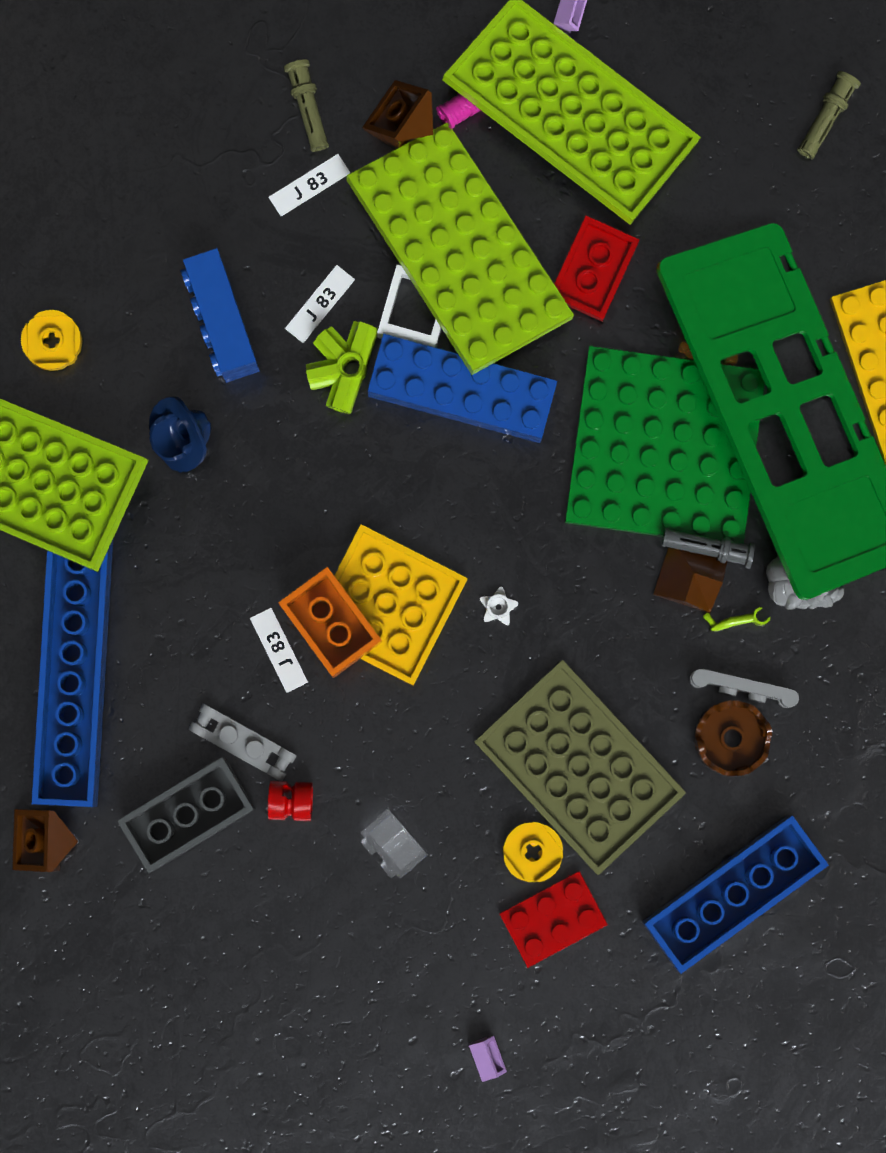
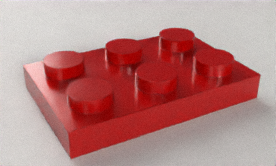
[554,216,640,322]
[499,871,608,968]

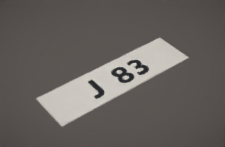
[269,154,350,216]
[285,265,355,343]
[250,608,308,693]

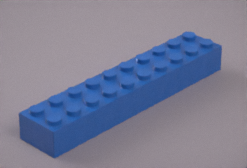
[32,540,113,807]

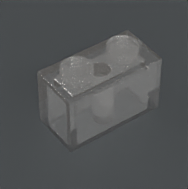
[360,809,428,879]

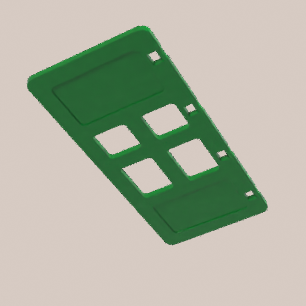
[656,223,886,600]

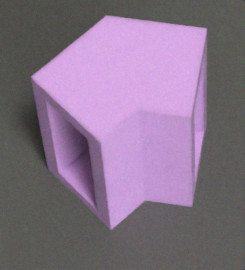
[554,0,587,34]
[469,1036,507,1082]

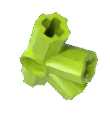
[306,321,378,414]

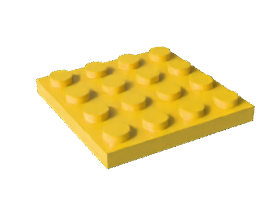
[334,524,468,686]

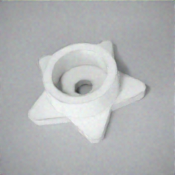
[480,587,519,625]

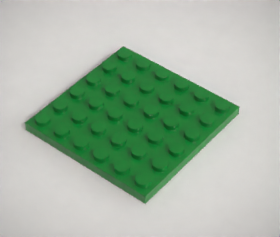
[565,346,765,543]

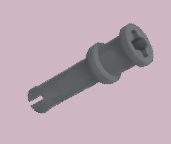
[662,528,755,569]

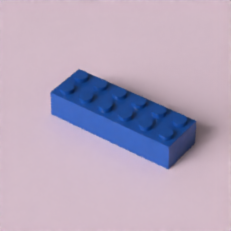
[368,334,557,443]
[642,815,829,974]

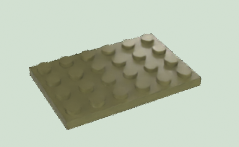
[474,660,686,875]

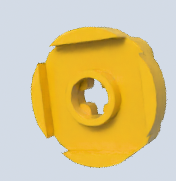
[21,310,82,371]
[503,822,563,882]

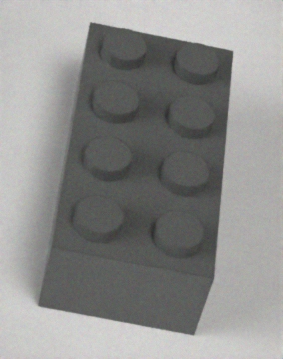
[117,757,256,873]

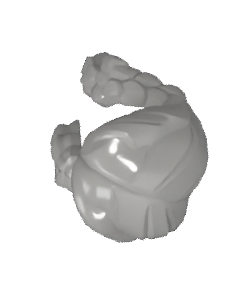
[766,556,844,610]

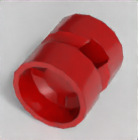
[268,781,313,821]

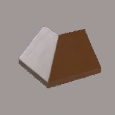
[362,80,433,150]
[653,547,727,613]
[12,809,78,872]

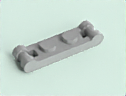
[689,669,799,708]
[188,703,297,781]

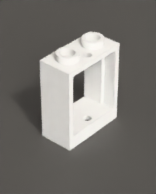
[377,265,442,348]

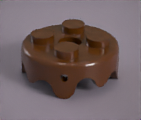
[694,700,772,776]

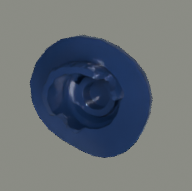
[149,396,212,472]

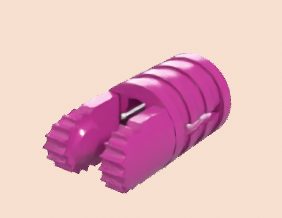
[436,93,481,129]

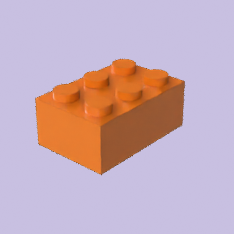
[278,567,382,678]

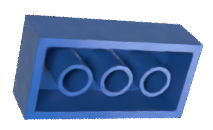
[180,248,260,383]

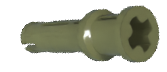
[283,59,329,152]
[797,71,861,159]

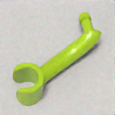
[703,607,771,631]

